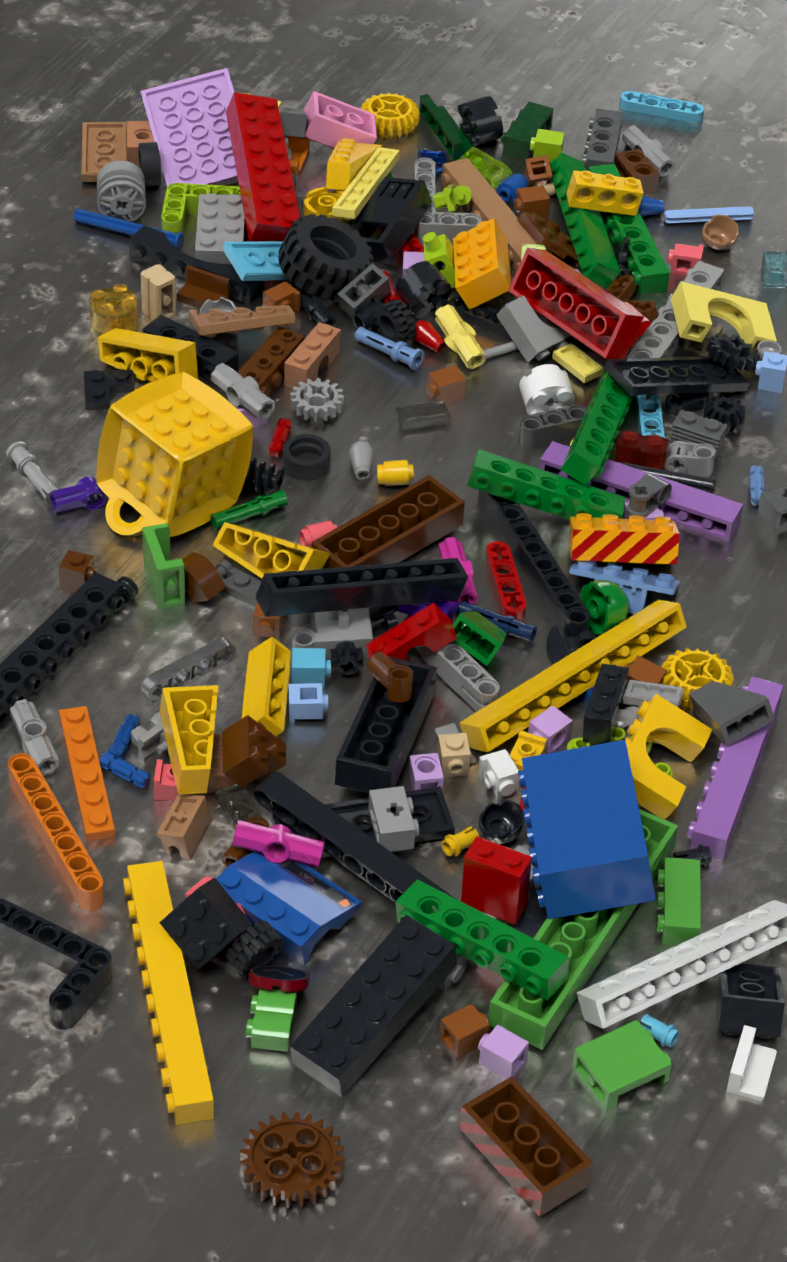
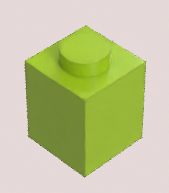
[530,129,565,163]

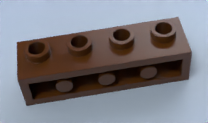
[237,327,305,397]

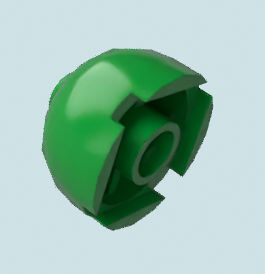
[580,580,630,635]

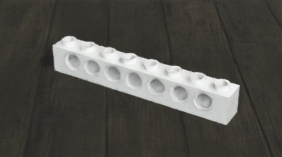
[577,900,787,1029]

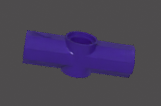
[50,476,109,513]

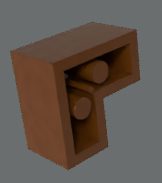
[222,715,286,787]

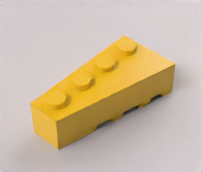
[326,138,383,190]
[212,522,330,578]

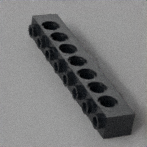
[0,572,124,726]

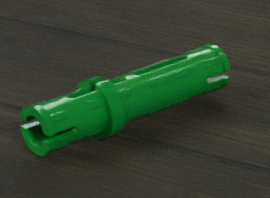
[210,490,288,530]

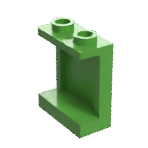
[142,523,185,609]
[572,1020,672,1112]

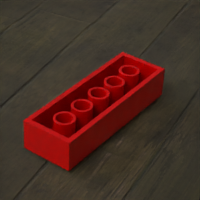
[508,247,644,359]

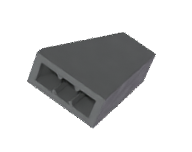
[689,681,775,747]

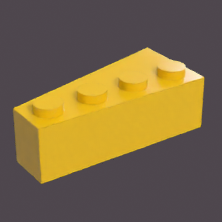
[98,328,198,382]
[159,685,219,795]

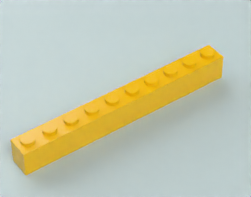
[459,600,687,752]
[123,861,214,1125]

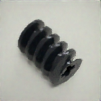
[242,458,285,495]

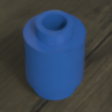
[496,174,528,204]

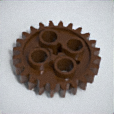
[240,1112,345,1208]

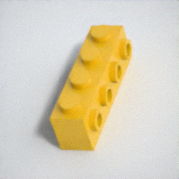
[241,637,291,737]

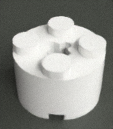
[519,364,575,415]

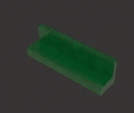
[419,94,477,162]

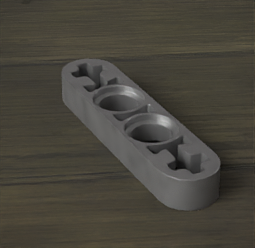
[141,637,236,701]

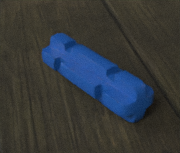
[108,714,140,759]
[99,752,151,788]

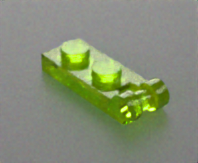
[458,146,512,189]

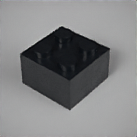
[159,878,253,970]

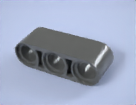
[519,405,587,449]

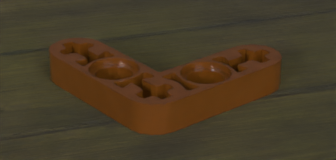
[606,275,659,321]

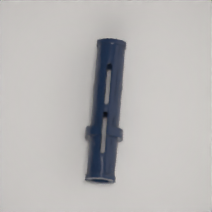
[457,600,537,643]

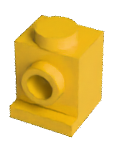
[509,730,547,771]

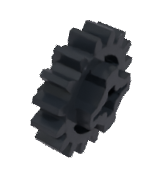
[706,334,760,372]

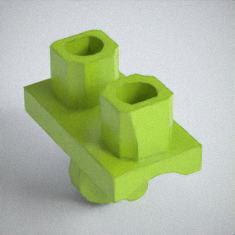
[433,183,472,212]

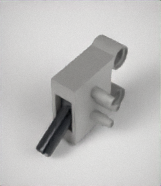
[286,605,399,660]

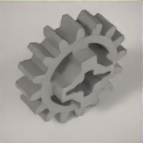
[290,378,344,422]

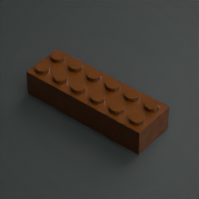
[311,475,465,569]

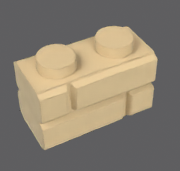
[140,264,176,321]

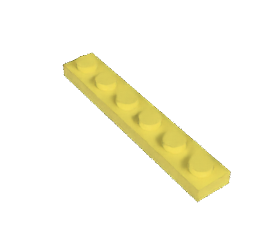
[332,147,400,220]

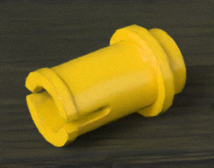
[441,826,479,857]

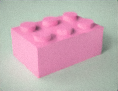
[304,91,377,149]

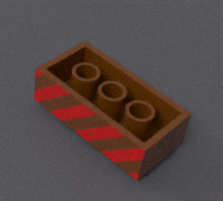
[460,1076,593,1217]

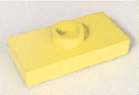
[552,343,603,383]

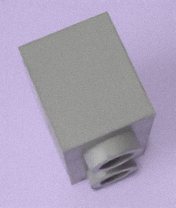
[368,786,419,852]

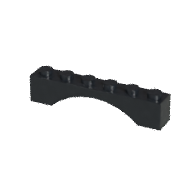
[129,225,265,305]

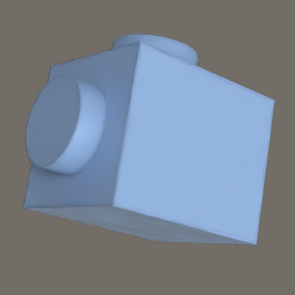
[755,352,787,393]

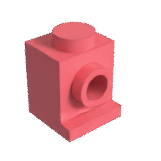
[668,243,704,276]
[154,759,178,801]

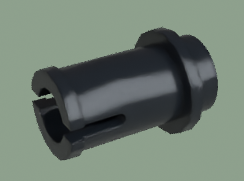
[673,844,712,868]

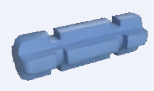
[749,465,765,506]

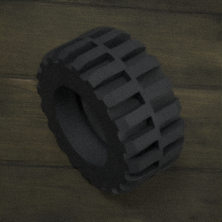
[278,214,374,302]

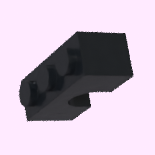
[583,663,629,744]

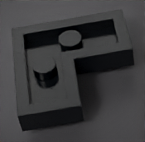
[84,369,135,410]

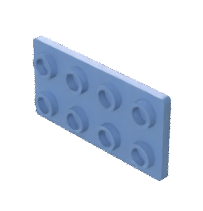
[569,560,680,614]

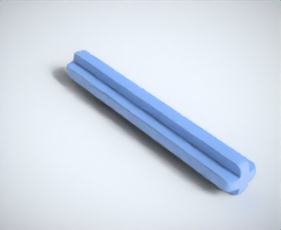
[664,206,754,224]

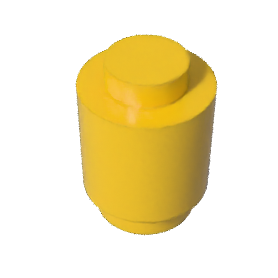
[377,460,414,487]

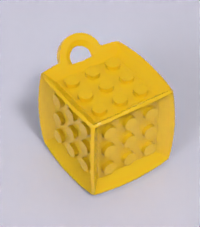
[96,372,253,537]

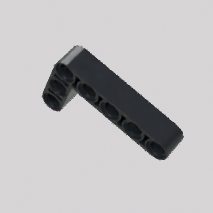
[0,898,112,1030]

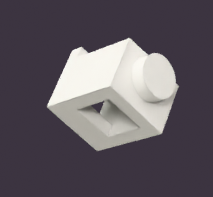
[478,749,519,798]

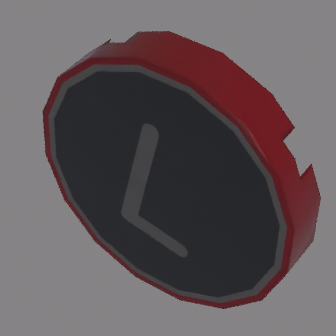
[248,966,310,992]

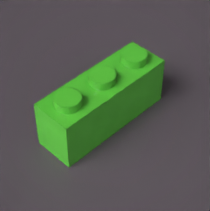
[656,857,701,946]

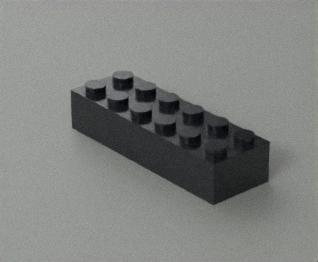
[335,656,437,793]
[290,915,457,1097]

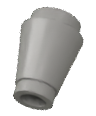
[349,441,374,480]

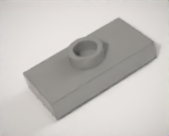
[623,680,684,708]

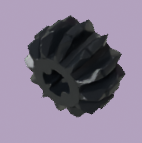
[703,395,746,436]

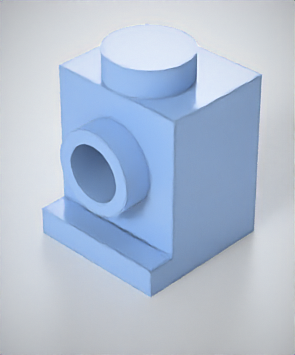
[288,683,328,723]

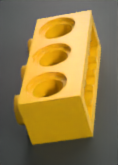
[566,170,644,216]

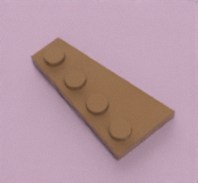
[188,305,295,337]

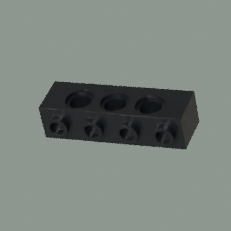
[143,315,239,383]

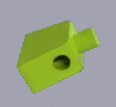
[423,232,455,288]

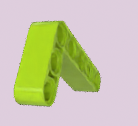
[161,183,241,234]

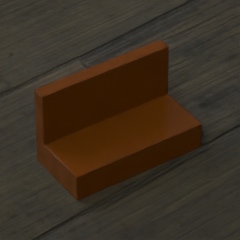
[176,265,230,309]

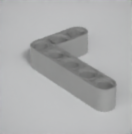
[414,158,482,244]

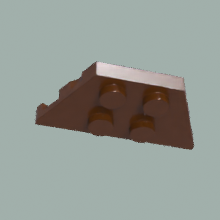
[517,211,581,268]

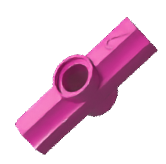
[438,537,477,605]
[232,820,324,867]

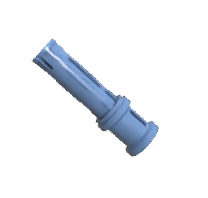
[355,327,424,370]

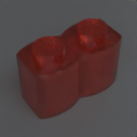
[614,431,669,470]

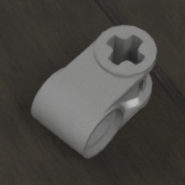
[665,441,716,477]

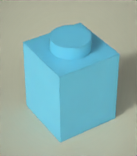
[292,648,331,688]

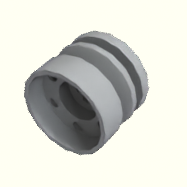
[97,161,146,222]

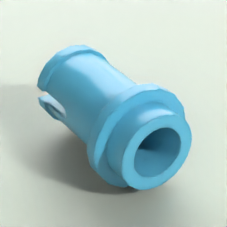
[641,1014,680,1048]

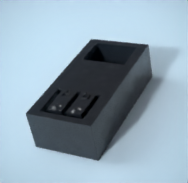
[350,177,432,264]

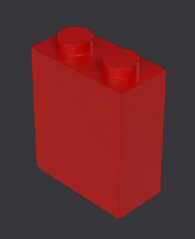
[461,836,532,925]

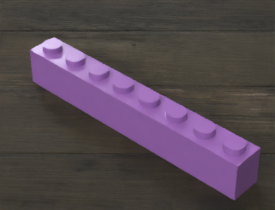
[540,441,743,542]
[687,677,784,860]

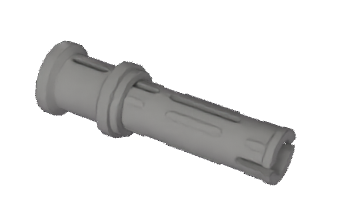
[6,441,58,503]

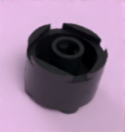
[458,96,503,147]
[395,261,451,319]

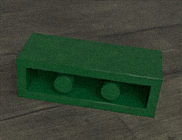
[501,102,553,160]

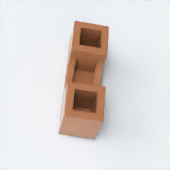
[284,322,341,388]

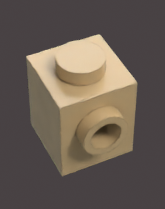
[437,733,471,778]

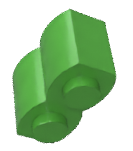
[246,987,297,1052]

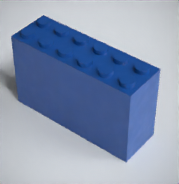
[518,740,656,919]

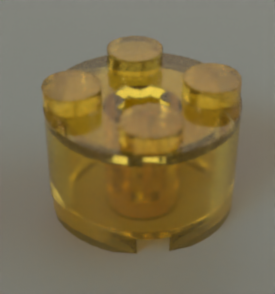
[89,284,139,336]

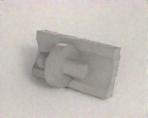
[131,712,169,761]

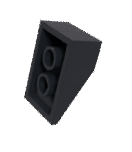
[717,963,785,1039]

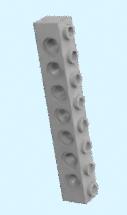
[626,261,725,359]

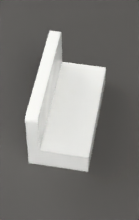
[726,1025,777,1101]

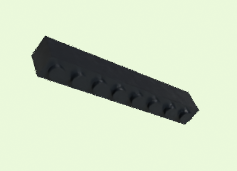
[255,558,468,617]

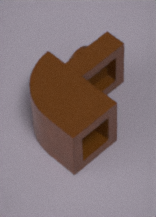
[182,552,226,603]

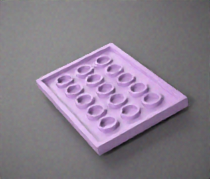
[141,68,238,187]

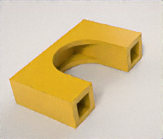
[624,694,712,820]

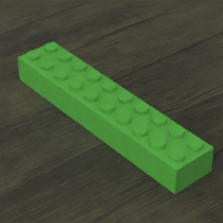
[488,809,678,1050]

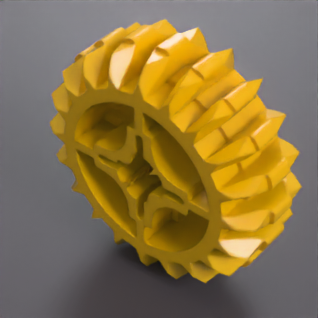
[361,92,420,140]
[661,647,734,711]

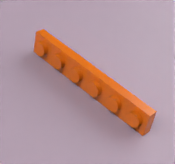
[59,706,115,842]

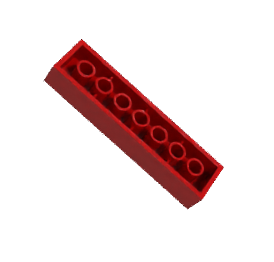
[226,92,300,242]

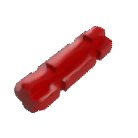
[268,418,291,458]

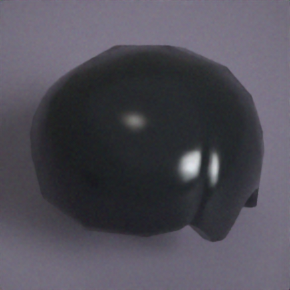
[479,799,524,845]

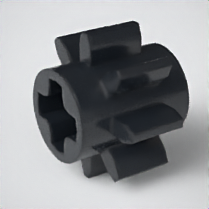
[330,641,364,675]

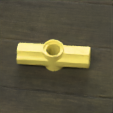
[435,304,486,370]

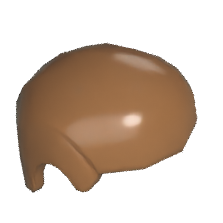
[701,215,739,251]

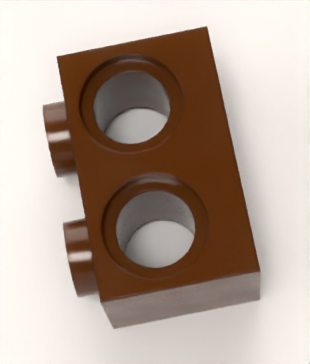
[614,149,660,195]

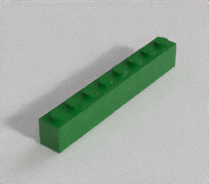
[550,152,621,289]

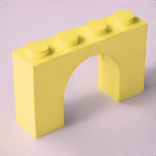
[671,281,777,349]

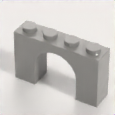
[496,268,580,363]

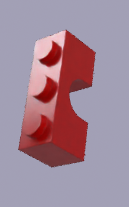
[366,603,457,661]

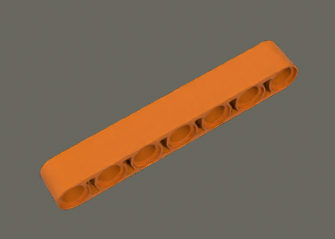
[8,753,104,911]

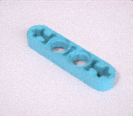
[620,91,704,123]
[635,394,665,456]

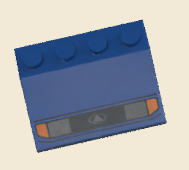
[216,852,362,966]

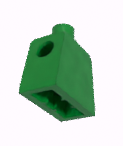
[453,611,506,666]

